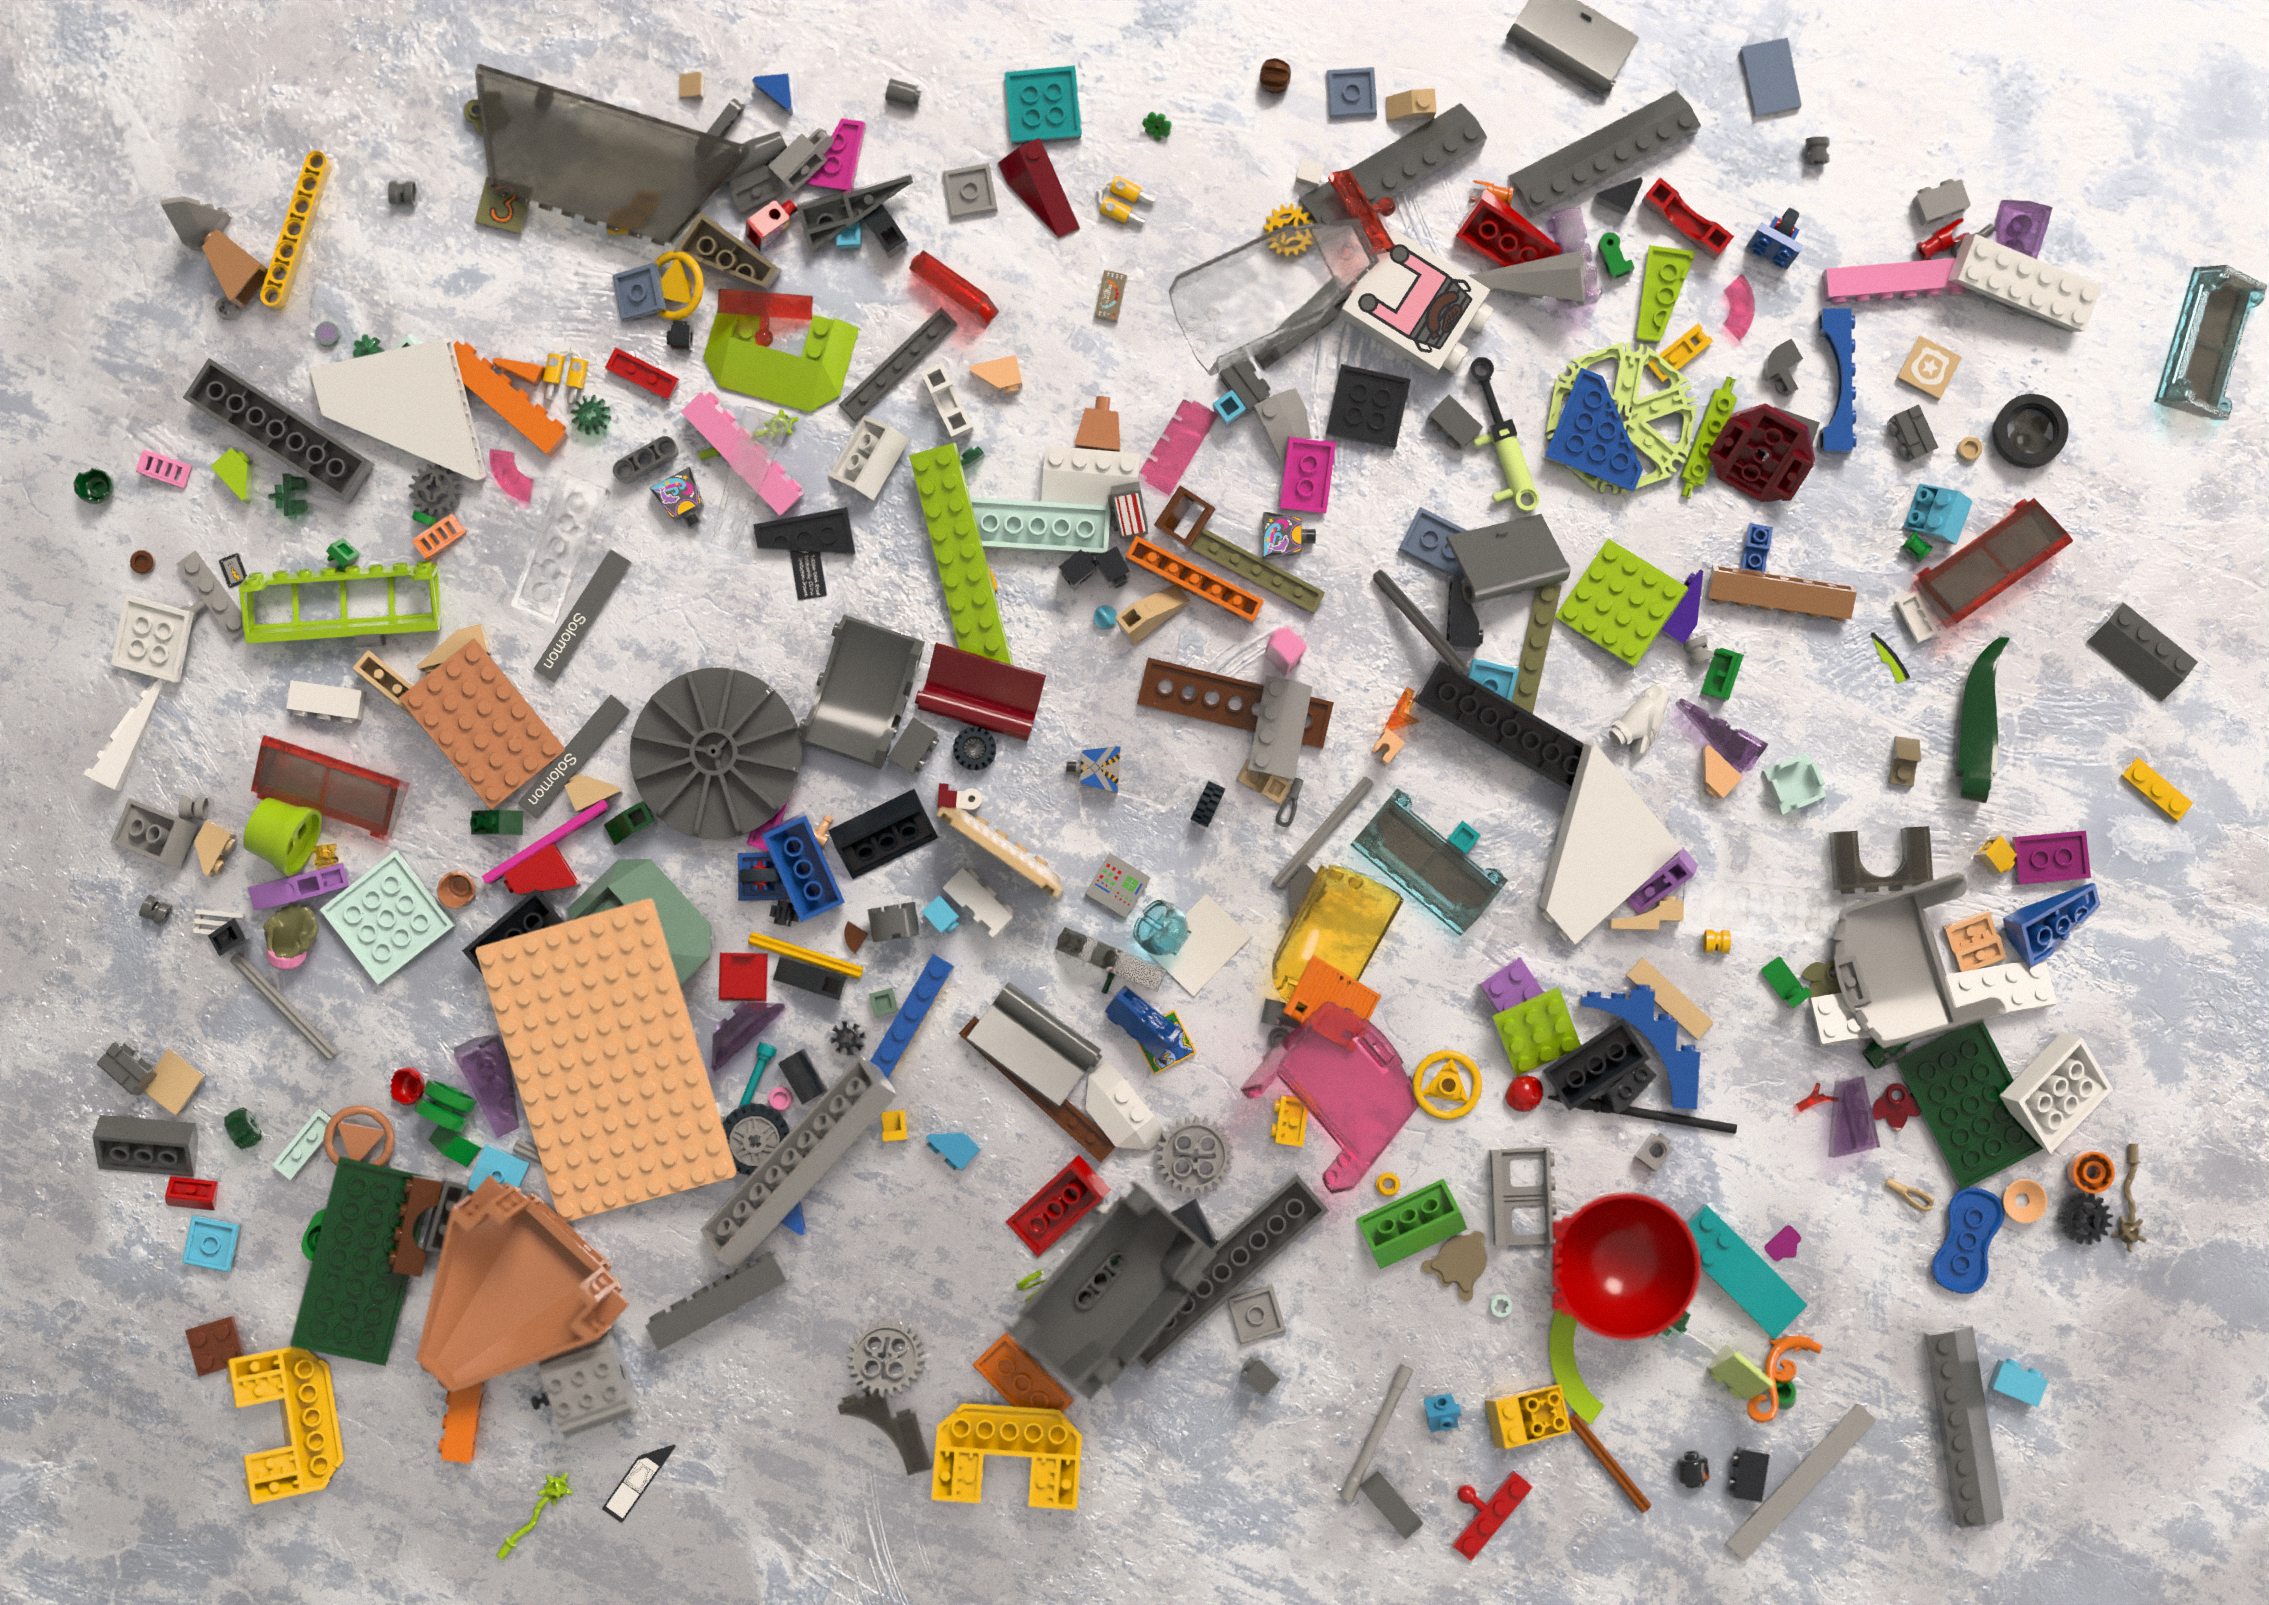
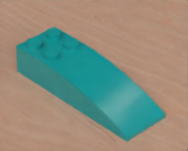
[1685,1204,1807,1340]

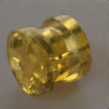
[312,844,339,866]

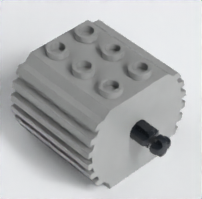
[531,1332,638,1437]

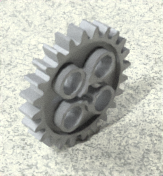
[1155,1115,1234,1194]
[847,1319,925,1398]

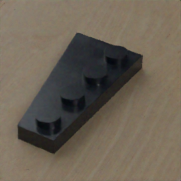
[753,507,856,555]

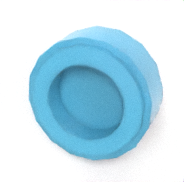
[1094,605,1117,630]

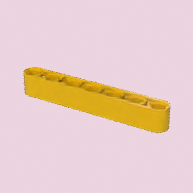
[260,150,332,310]

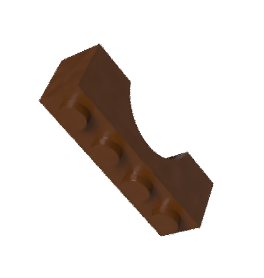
[388,1174,443,1277]

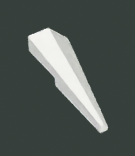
[84,677,165,791]

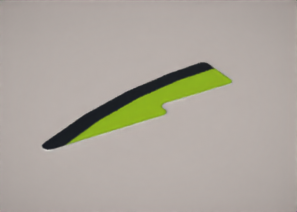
[1871,632,1910,683]

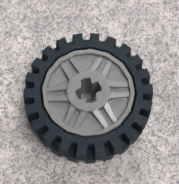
[722,1103,790,1176]

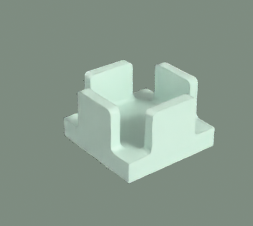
[1762,752,1826,815]

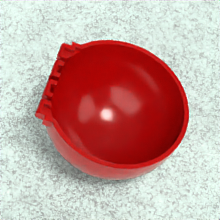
[1552,1192,1700,1340]

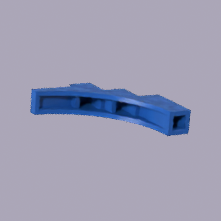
[1581,984,1700,1110]

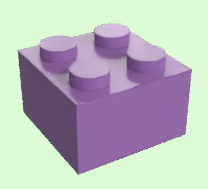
[1478,957,1544,1013]

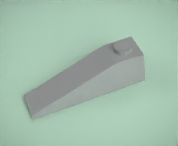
[160,196,232,250]

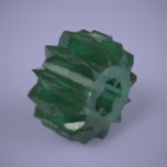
[571,395,612,436]
[224,1107,262,1150]

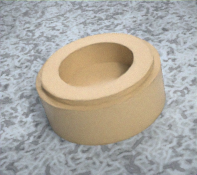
[1957,437,1983,461]

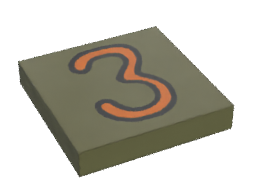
[475,176,534,235]

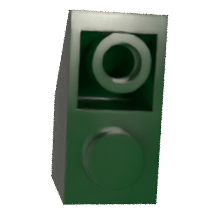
[604,801,657,846]
[470,810,523,835]

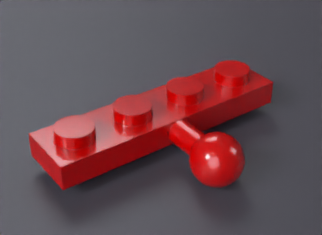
[1452,1470,1533,1561]

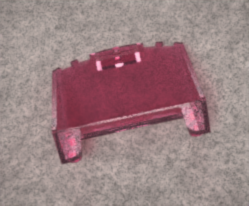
[1240,1002,1419,1194]

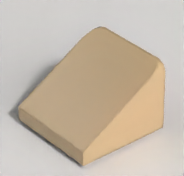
[679,72,704,99]

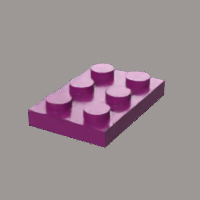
[2012,830,2091,885]

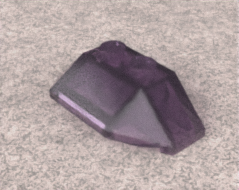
[711,1002,788,1072]

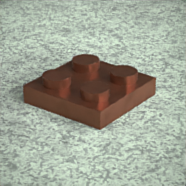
[185,1316,245,1377]

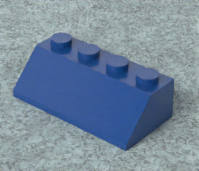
[761,813,845,922]

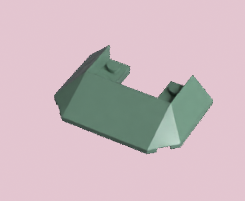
[566,859,712,987]

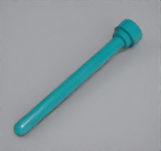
[738,1041,778,1108]

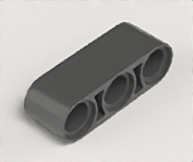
[613,436,679,484]
[1360,1471,1424,1540]

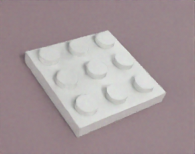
[111,595,194,682]

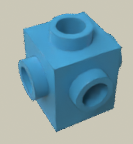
[1424,1393,1462,1433]

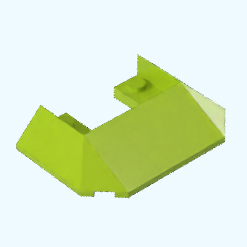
[703,289,860,413]

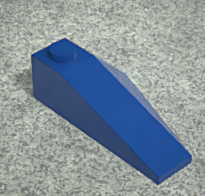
[2003,883,2100,967]

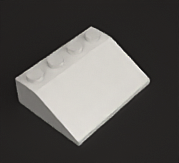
[1041,445,1141,527]
[2000,1032,2113,1154]

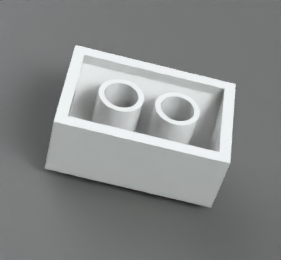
[828,415,909,501]

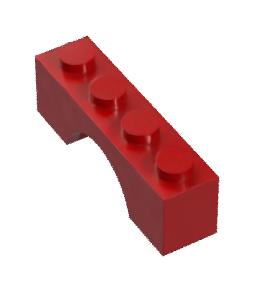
[1641,177,1734,260]

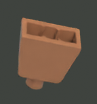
[1075,396,1120,452]

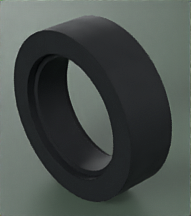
[1993,394,2069,468]

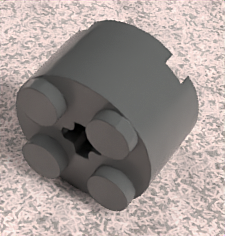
[867,902,919,942]

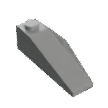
[1253,388,1311,468]

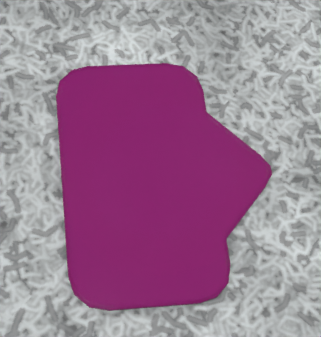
[1765,1225,1801,1261]

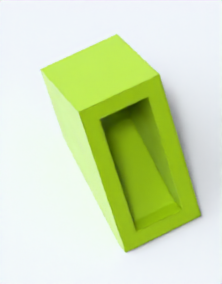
[210,447,253,504]

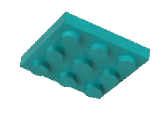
[1005,65,1082,144]

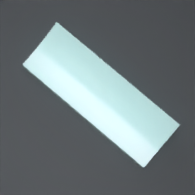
[970,497,1111,556]

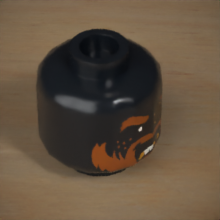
[1677,1450,1710,1488]

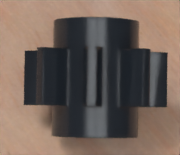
[769,900,799,927]

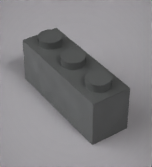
[422,1177,469,1254]

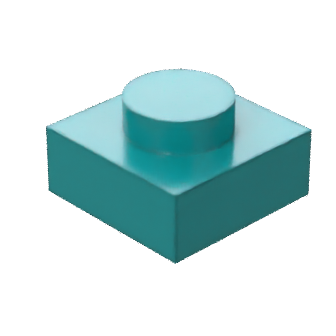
[1447,820,1481,854]

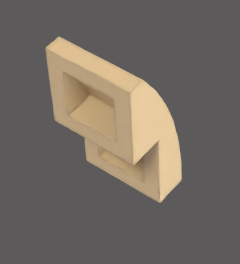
[1236,759,1292,804]

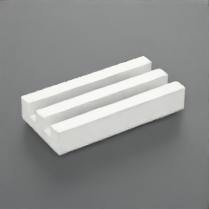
[193,909,245,934]

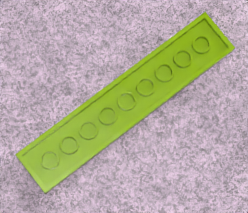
[909,443,1013,665]

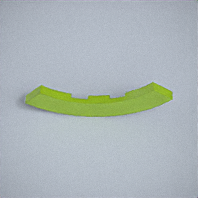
[1549,1310,1604,1425]

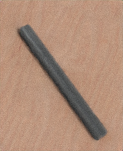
[1373,569,1468,675]

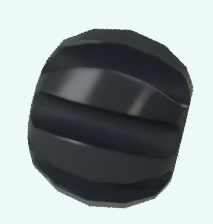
[830,1020,866,1056]

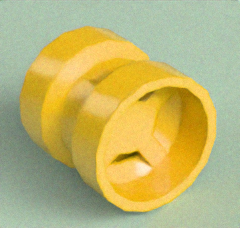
[1703,929,1731,954]

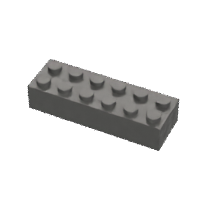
[645,1251,791,1351]

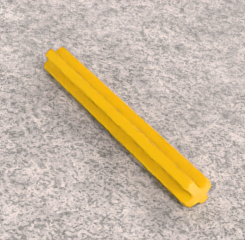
[748,932,863,979]

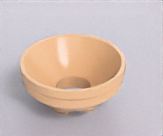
[2002,1179,2048,1223]

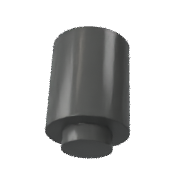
[885,78,922,108]

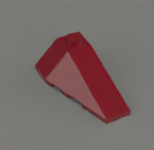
[997,137,1080,238]

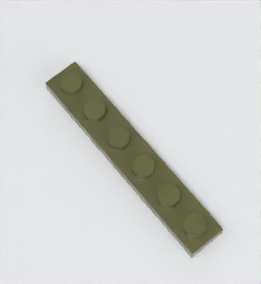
[1190,528,1325,614]
[1511,584,1562,714]

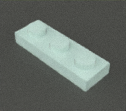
[272,1109,337,1180]

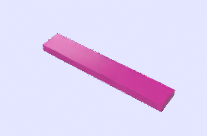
[481,799,611,885]

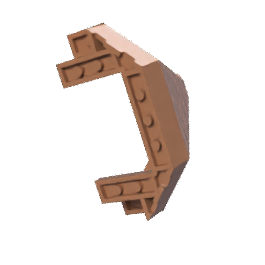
[416,1175,629,1393]

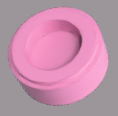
[768,1087,793,1111]

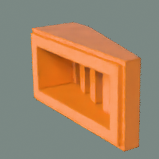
[492,358,545,386]
[412,513,467,561]

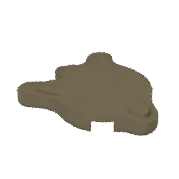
[1421,1231,1487,1301]

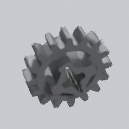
[408,464,462,516]

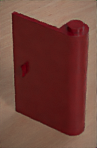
[915,642,1046,742]

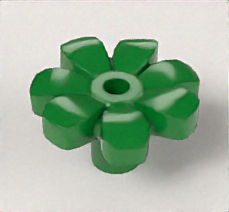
[1142,112,1172,140]

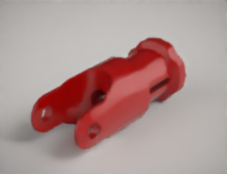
[1916,218,1970,261]

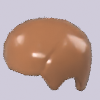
[436,870,476,909]

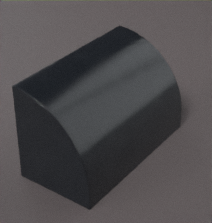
[778,1048,829,1105]
[1170,1198,1218,1247]

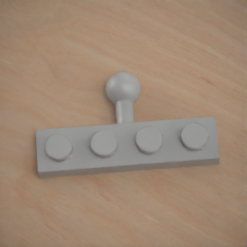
[176,550,244,641]

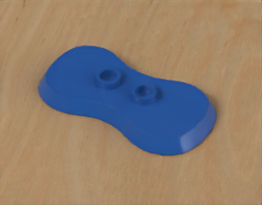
[1932,1187,2005,1294]

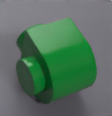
[1768,1381,1797,1410]

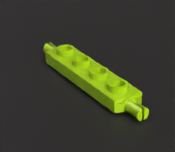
[1680,376,1738,499]

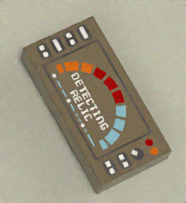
[1094,270,1127,322]

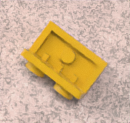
[1270,1095,1310,1147]

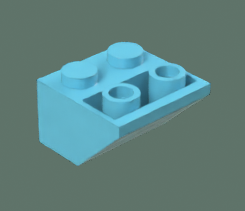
[1903,484,1973,545]

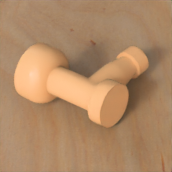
[813,815,834,849]

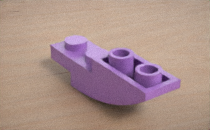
[248,862,349,911]

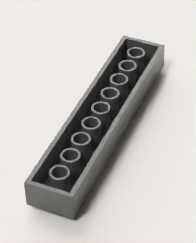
[1136,1173,1329,1371]

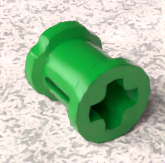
[1901,531,1933,563]

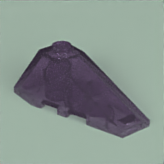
[1994,199,2053,259]
[1675,698,1768,773]
[454,1034,519,1138]

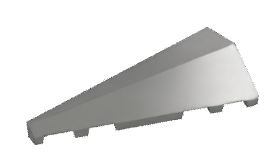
[1468,250,1586,305]

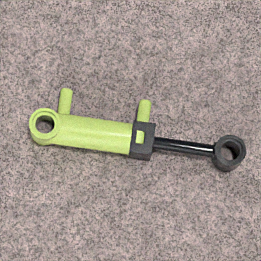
[1468,357,1540,514]

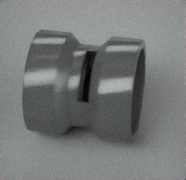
[1805,136,1830,165]
[388,180,416,205]
[139,895,173,926]

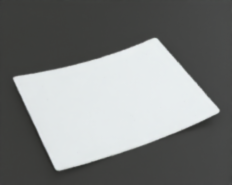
[1149,894,1251,996]

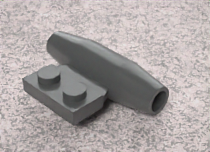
[694,131,787,214]

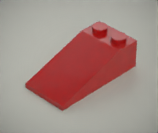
[1455,189,1561,267]
[1006,1154,1111,1257]

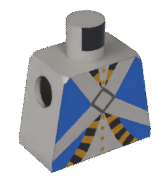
[1066,746,1120,793]

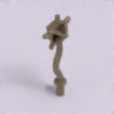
[2111,1144,2147,1252]

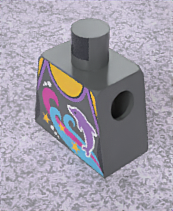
[650,467,704,528]
[1263,512,1316,560]

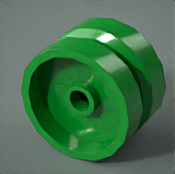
[414,1079,477,1132]

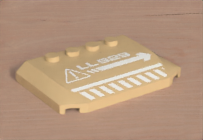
[936,807,1064,900]

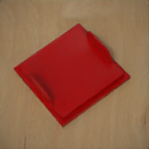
[719,953,768,1001]

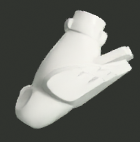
[1609,684,1669,756]

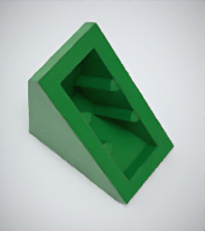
[428,1125,482,1167]

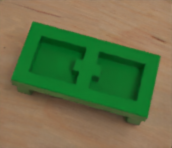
[1700,648,1744,702]

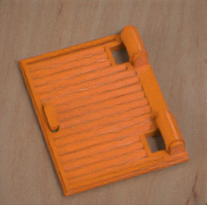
[1283,955,1381,1053]

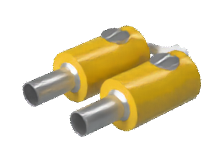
[1096,175,1156,227]
[542,345,588,405]

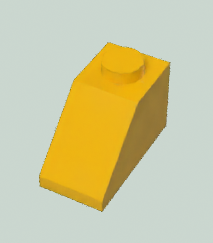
[1974,835,2017,874]

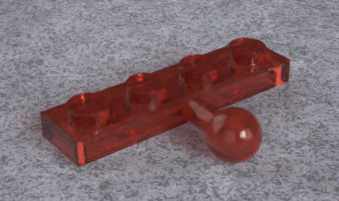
[1328,169,1396,256]
[717,289,813,347]

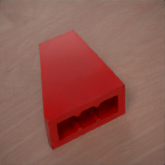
[503,843,581,895]

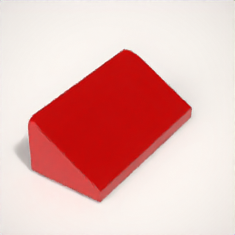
[164,1176,218,1211]

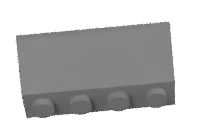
[1247,675,1313,780]

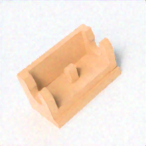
[1372,728,1405,766]

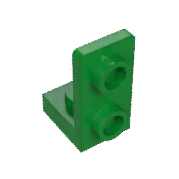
[1761,957,1812,1008]

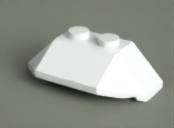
[1085,1061,1165,1151]

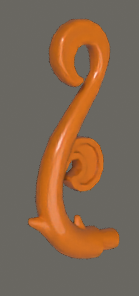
[1747,1335,1823,1423]

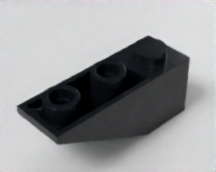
[862,204,909,258]
[773,957,848,1001]

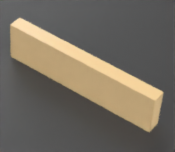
[1626,958,1714,1040]

